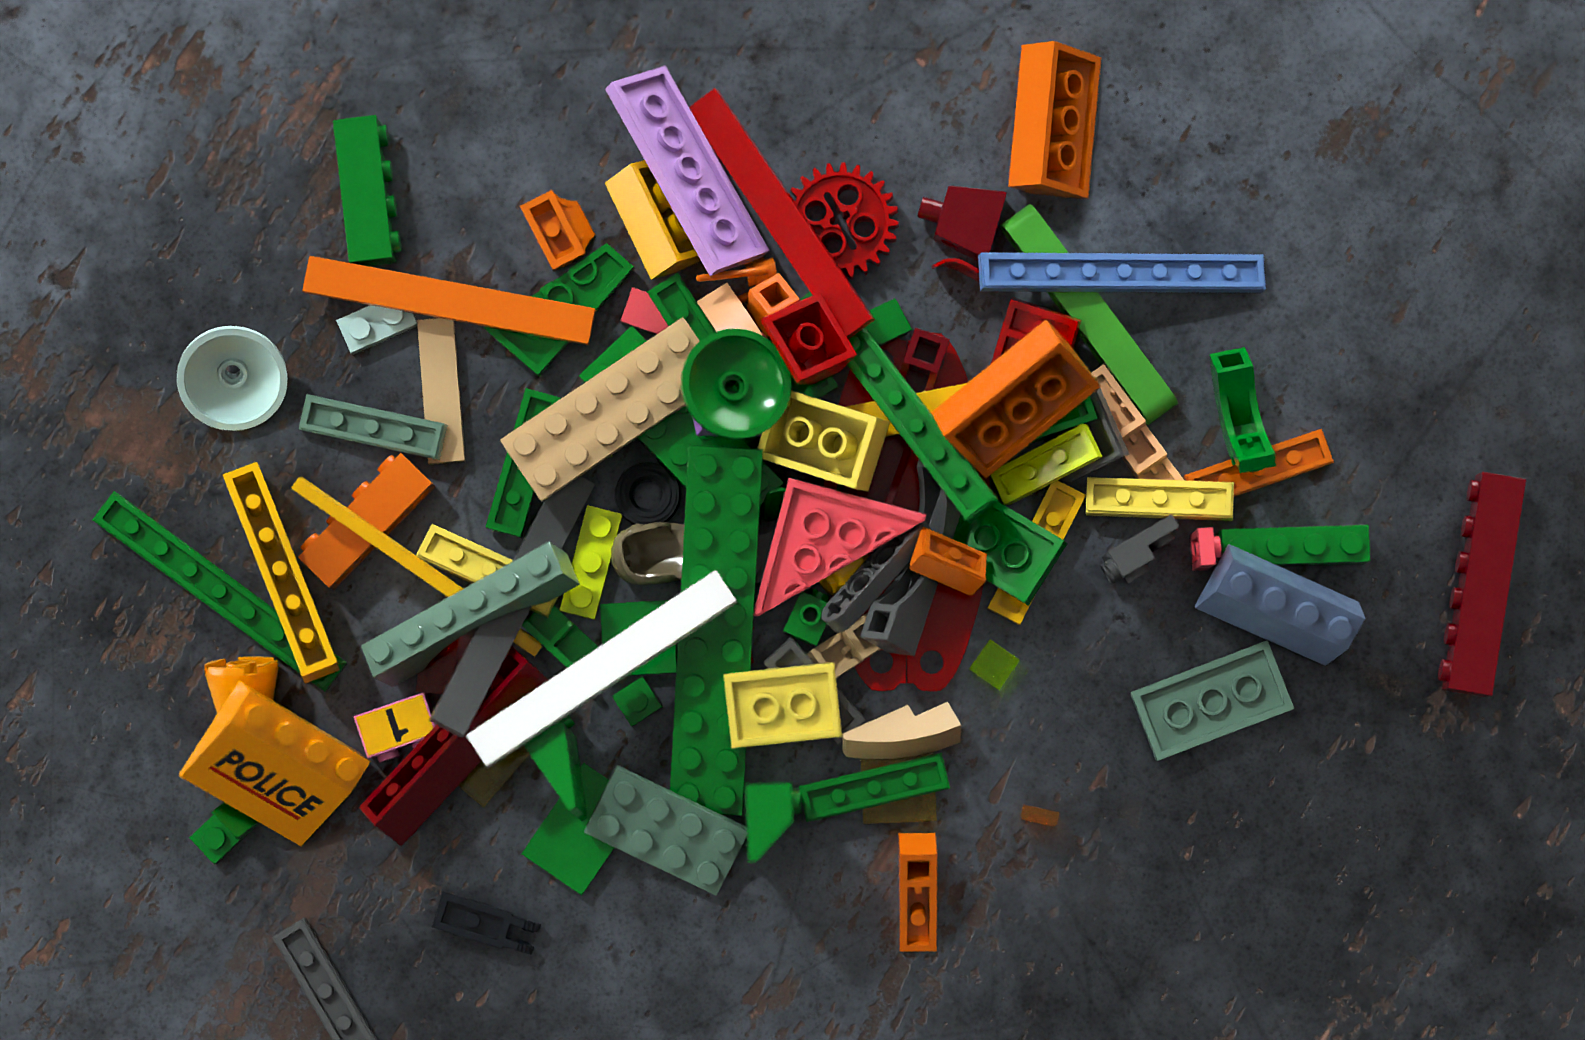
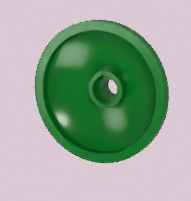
[681,328,791,439]

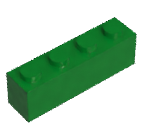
[333,115,401,266]
[1216,525,1370,567]

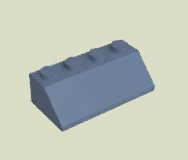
[1195,544,1365,666]

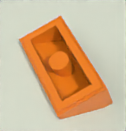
[910,527,987,595]

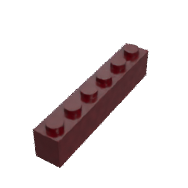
[1438,472,1526,697]
[359,645,549,846]

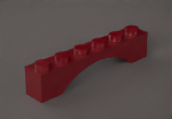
[856,327,950,505]

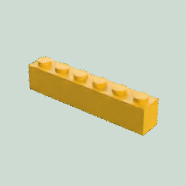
[223,462,339,684]

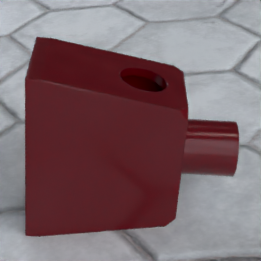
[917,186,1007,261]

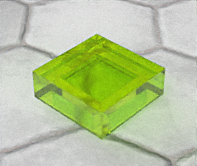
[969,639,1020,690]

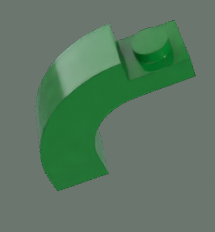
[1209,347,1276,473]

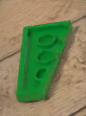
[484,243,634,376]

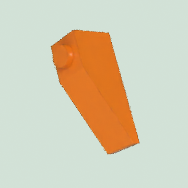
[899,833,937,952]

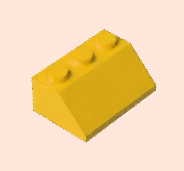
[605,160,701,280]

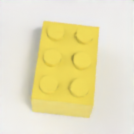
[757,390,890,491]

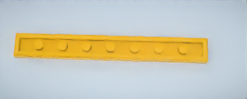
[291,476,542,657]

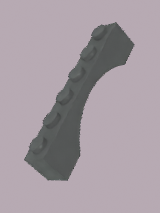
[860,459,976,656]

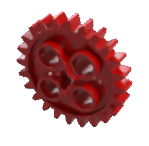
[790,162,899,280]

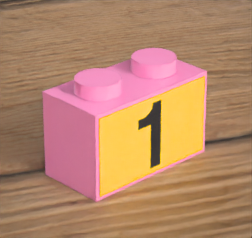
[353,692,436,763]

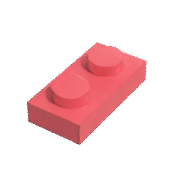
[1190,527,1221,571]

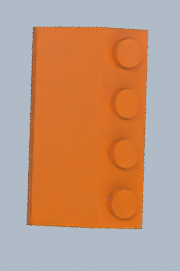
[1008,41,1101,199]
[931,320,1101,478]

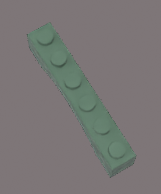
[361,541,580,687]

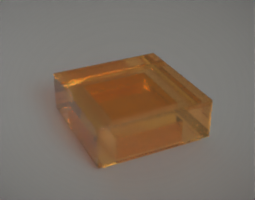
[1019,804,1060,827]

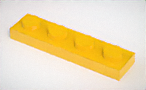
[987,480,1086,625]

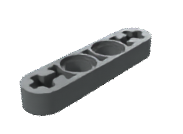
[821,521,931,633]

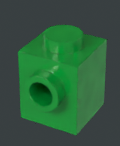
[783,588,831,647]

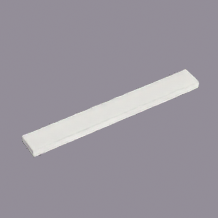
[466,570,737,768]

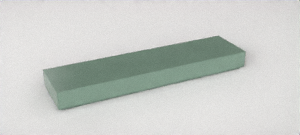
[299,394,448,460]

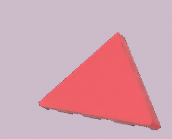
[753,478,927,616]

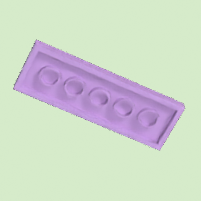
[605,66,770,276]

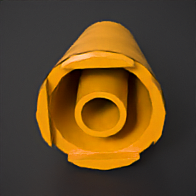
[204,656,278,714]

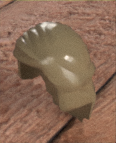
[611,522,684,585]

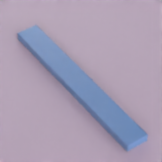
[978,252,1266,293]

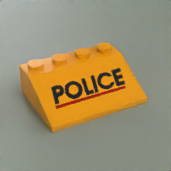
[179,681,371,846]

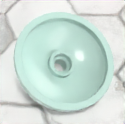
[177,326,288,431]

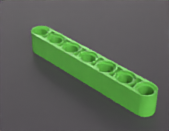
[1000,204,1178,425]

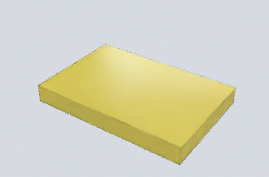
[724,662,842,749]

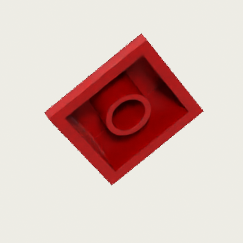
[760,292,857,385]

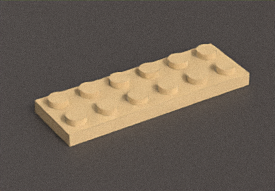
[500,317,700,502]

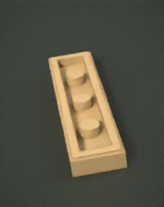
[417,318,466,465]

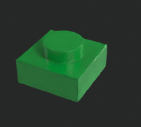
[612,676,662,727]

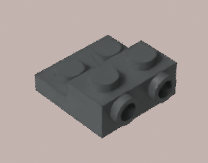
[1101,514,1179,584]

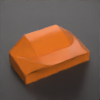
[520,190,595,272]

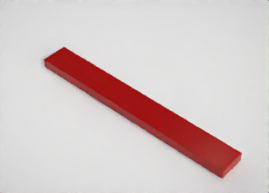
[689,88,875,339]

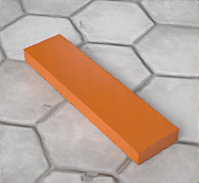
[1183,429,1334,497]

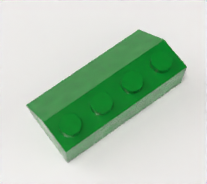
[745,783,800,861]

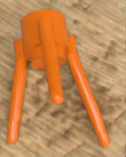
[696,257,777,303]

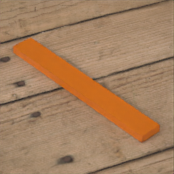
[302,256,596,345]

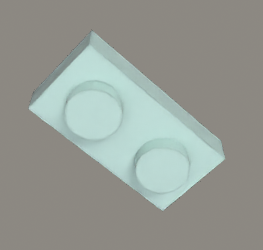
[336,305,417,355]

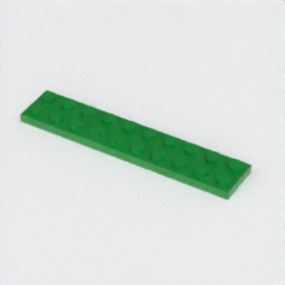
[670,445,763,816]

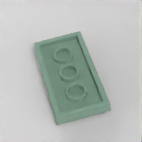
[1130,640,1294,761]
[584,765,748,896]

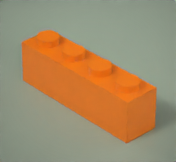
[298,453,436,590]

